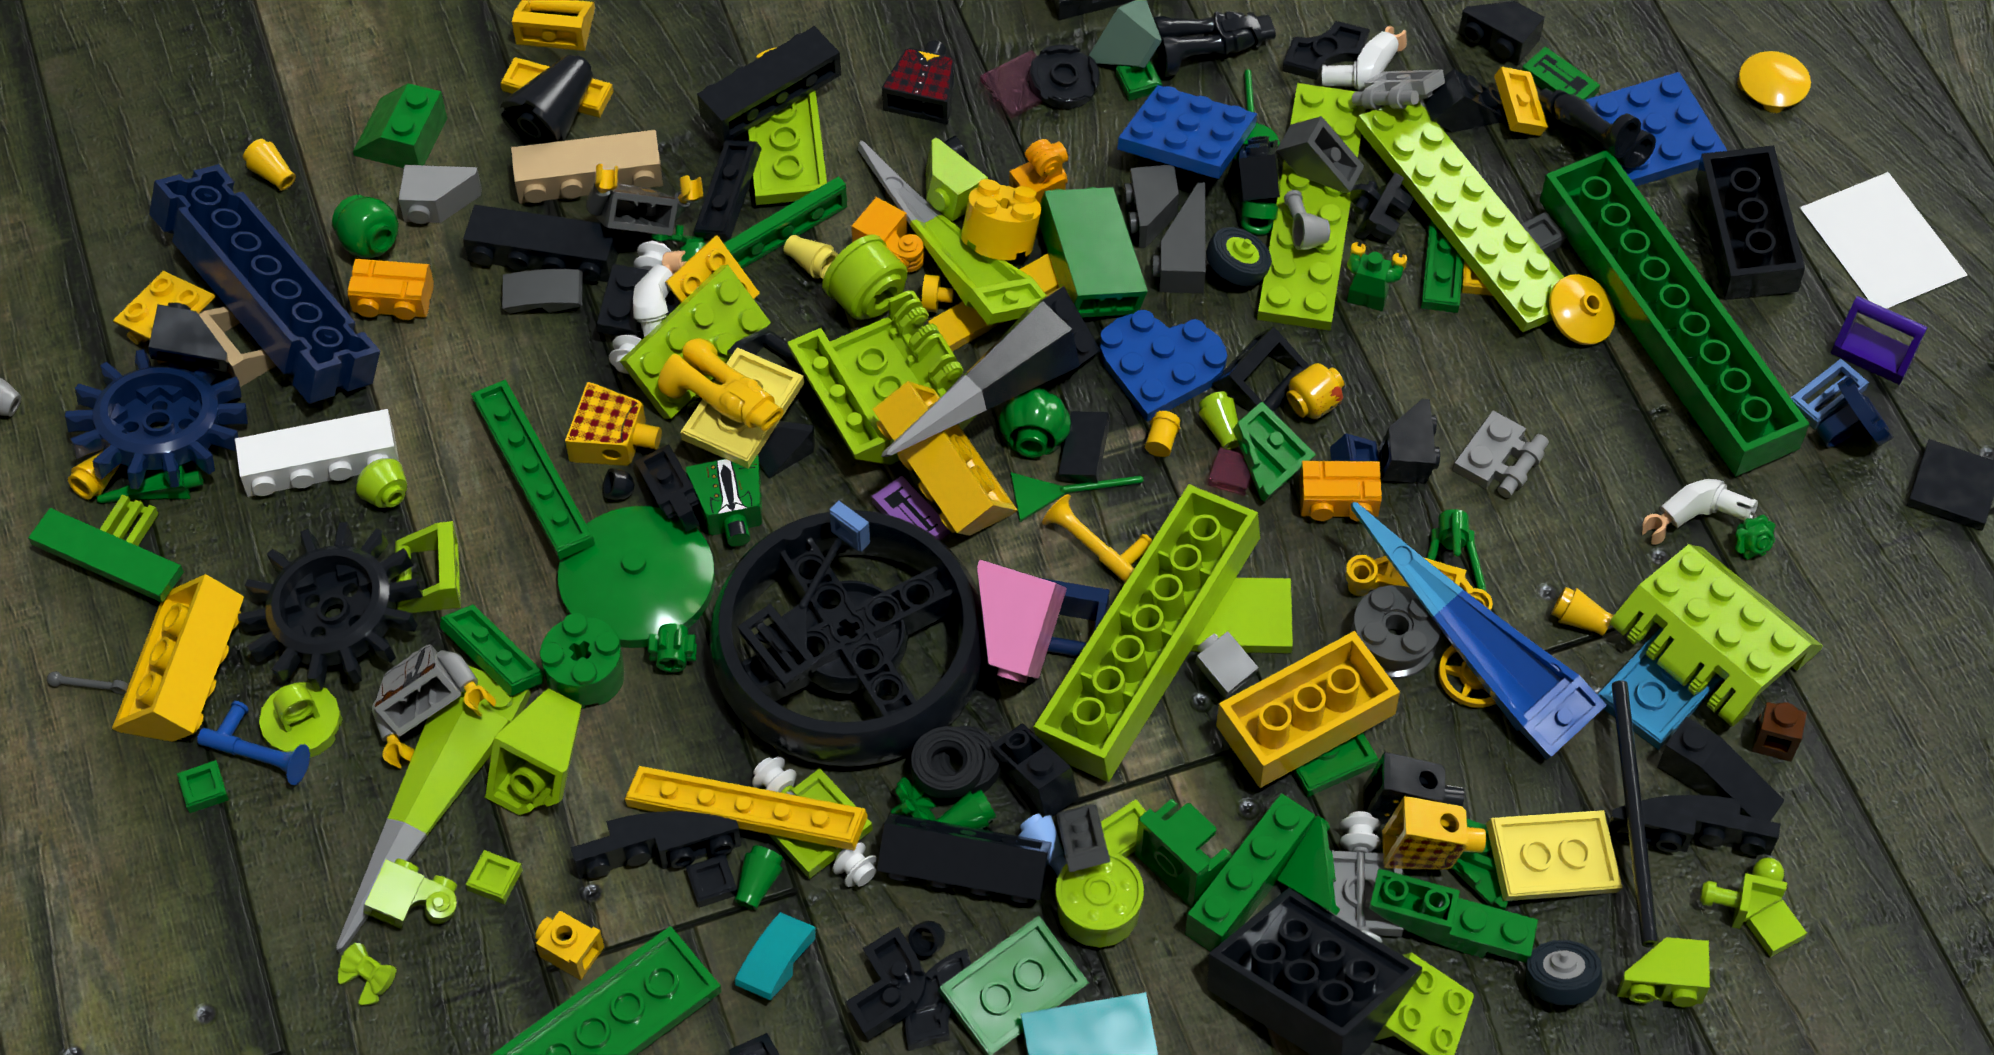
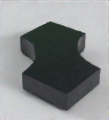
[1282,21,1370,80]

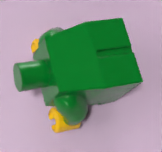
[1347,242,1407,312]

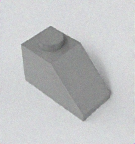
[399,165,482,224]

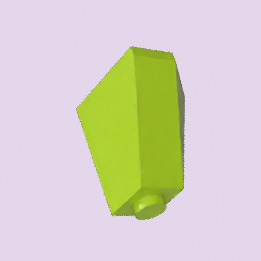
[485,688,582,815]

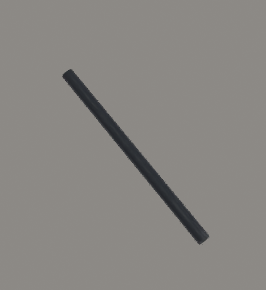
[1611,680,1658,947]

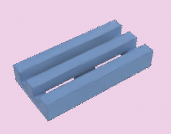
[1791,359,1869,430]

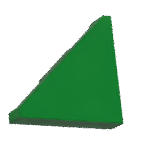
[1277,815,1340,916]

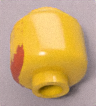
[1286,363,1345,420]

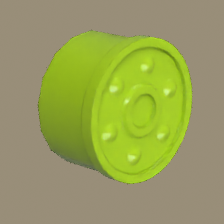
[822,235,908,320]
[1056,851,1144,948]

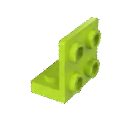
[1374,952,1474,1055]

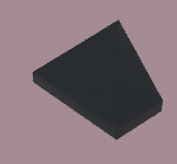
[758,421,815,479]

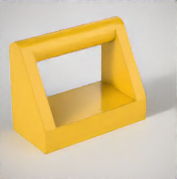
[512,0,595,51]

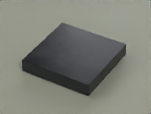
[1907,439,1994,531]

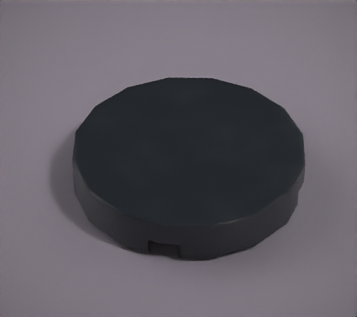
[1029,44,1099,109]

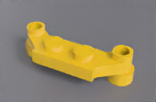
[1345,555,1493,610]

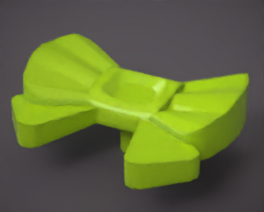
[338,942,396,1006]

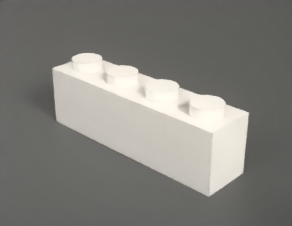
[235,409,399,497]

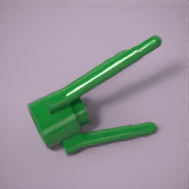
[1427,509,1487,592]

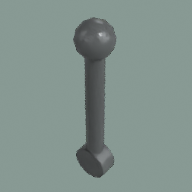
[47,671,129,695]

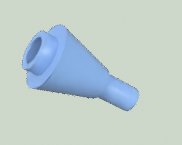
[1018,813,1067,877]

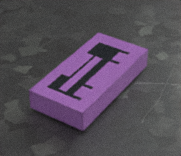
[872,476,950,540]

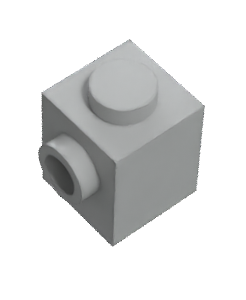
[1195,631,1259,699]

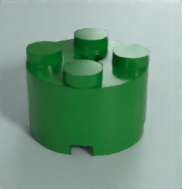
[540,613,624,709]

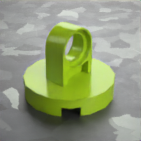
[259,682,342,758]

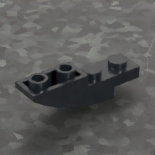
[1608,795,1781,856]
[571,811,742,879]

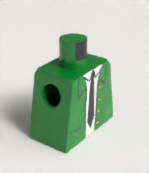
[686,455,762,547]

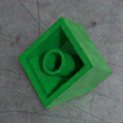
[353,83,447,168]

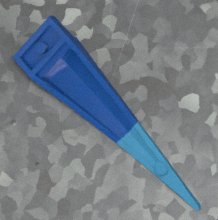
[1351,502,1607,760]

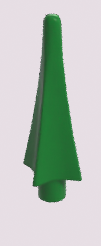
[97,465,203,503]

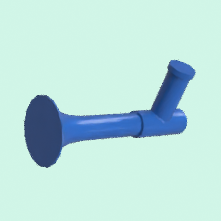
[197,701,310,785]

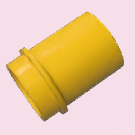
[1145,411,1180,457]

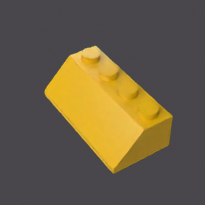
[872,381,1018,536]
[112,574,244,742]

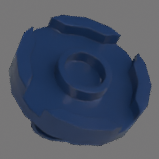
[1816,375,1894,448]

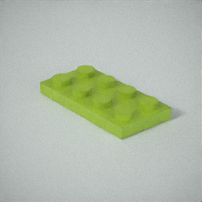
[748,90,827,205]
[620,265,771,419]

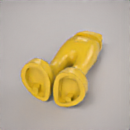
[658,338,784,431]

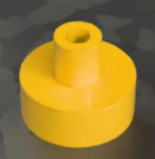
[921,275,954,313]

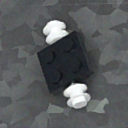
[597,241,681,374]

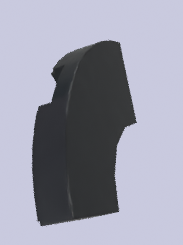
[905,949,971,1051]

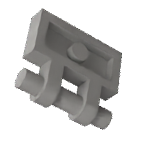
[1352,69,1445,110]
[1453,411,1549,498]

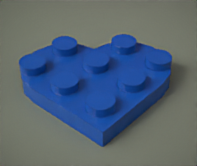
[1100,310,1227,422]

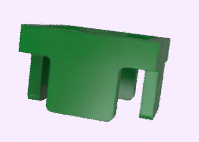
[1135,799,1231,908]

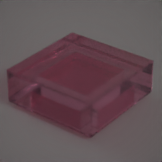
[1208,448,1252,495]

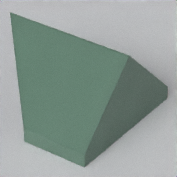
[1089,0,1162,68]

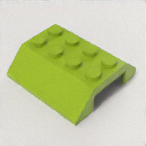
[787,290,977,465]
[1609,544,1823,727]

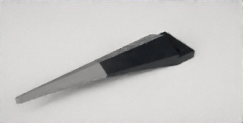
[882,286,1101,457]

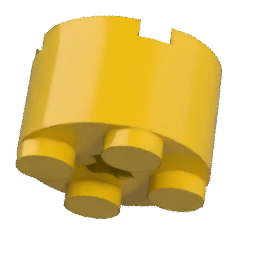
[961,179,1041,260]

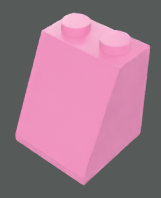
[977,560,1067,683]

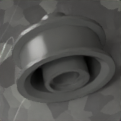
[1350,585,1441,678]

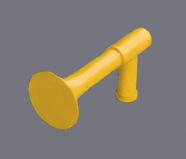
[1042,494,1152,583]

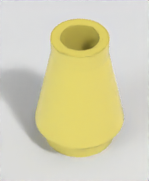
[784,235,838,279]

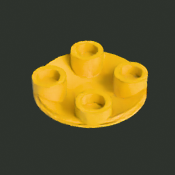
[1737,51,1811,113]

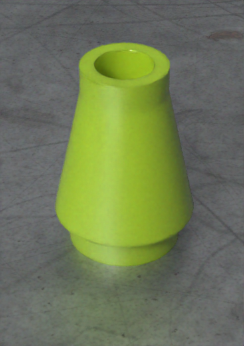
[1199,391,1239,451]

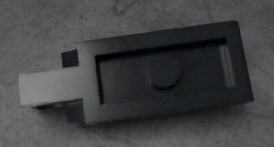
[635,444,700,532]

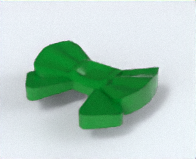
[651,225,704,244]

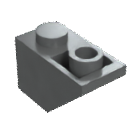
[1124,165,1179,248]

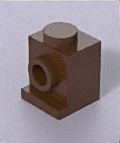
[1752,702,1807,762]

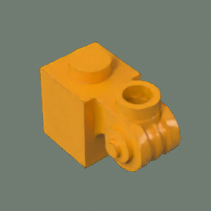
[1009,139,1068,203]
[851,197,924,272]

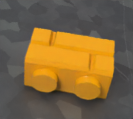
[347,259,434,320]
[1299,461,1382,521]

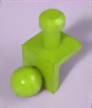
[1700,857,1787,929]

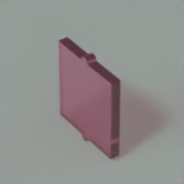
[980,50,1044,118]

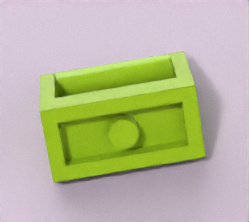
[395,521,461,613]

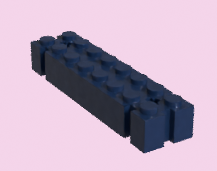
[149,164,380,404]

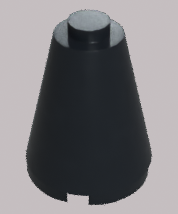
[500,55,593,144]

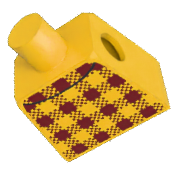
[565,382,662,466]
[1382,796,1486,869]

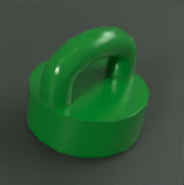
[1241,201,1278,235]

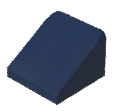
[1330,433,1381,475]

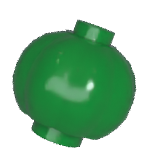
[998,388,1071,458]

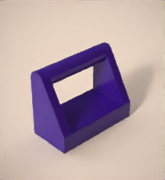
[1830,296,1928,385]

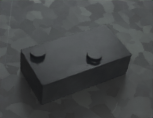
[1696,145,1805,300]

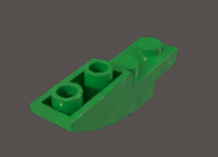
[1369,868,1538,963]

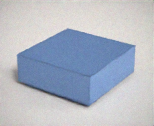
[830,501,870,552]

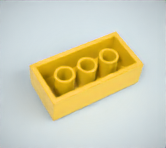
[1216,631,1400,788]

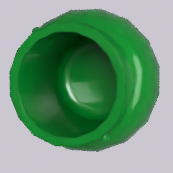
[332,194,399,259]

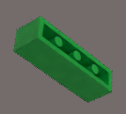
[1185,793,1316,952]

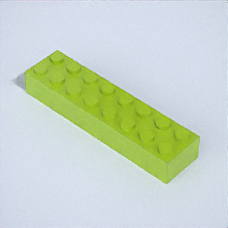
[1034,484,1260,783]

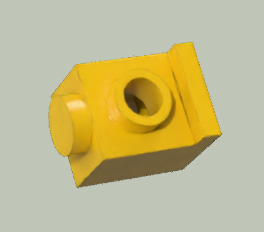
[535,911,605,980]

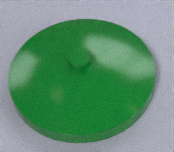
[558,506,715,648]

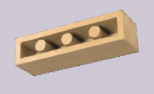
[511,130,663,204]

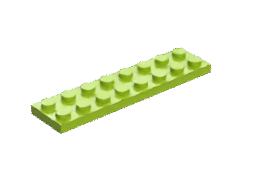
[1257,83,1365,331]
[1355,101,1564,332]

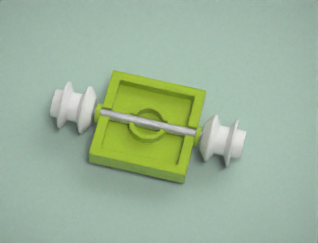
[752,757,878,887]

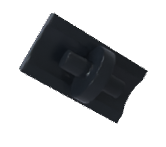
[1349,172,1414,243]

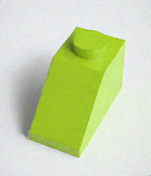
[926,137,988,221]

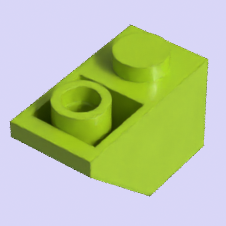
[1617,937,1710,1007]

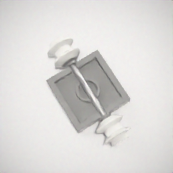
[1320,811,1403,943]

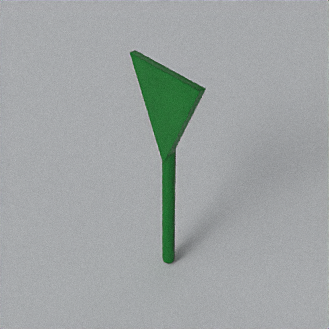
[1011,472,1144,522]

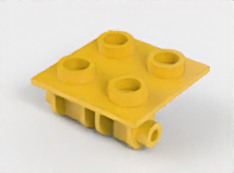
[665,235,760,303]
[113,271,215,344]

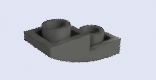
[502,269,583,314]

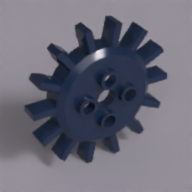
[65,349,248,489]

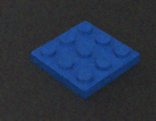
[1586,72,1727,186]
[1117,85,1257,179]

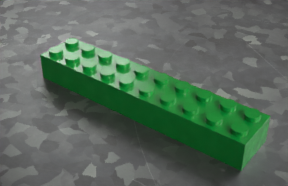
[1540,150,1810,477]

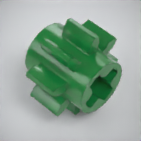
[648,623,697,672]

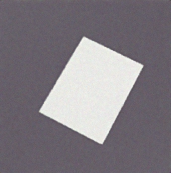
[1800,172,1967,309]

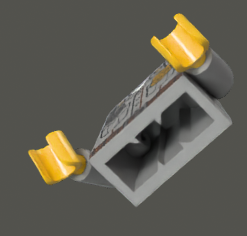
[372,645,496,769]

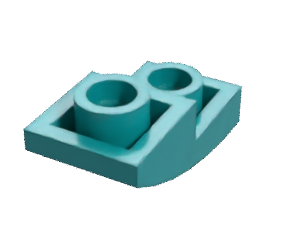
[735,912,816,1000]

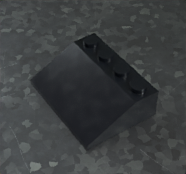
[1207,888,1422,1055]

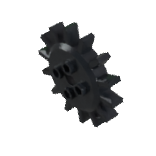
[238,522,423,690]

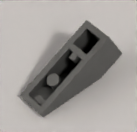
[1152,183,1206,293]

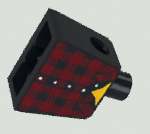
[882,41,955,125]

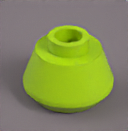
[356,458,407,508]

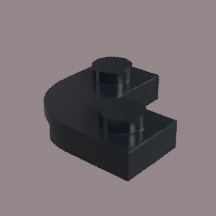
[846,927,926,1041]

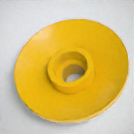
[1549,274,1615,345]

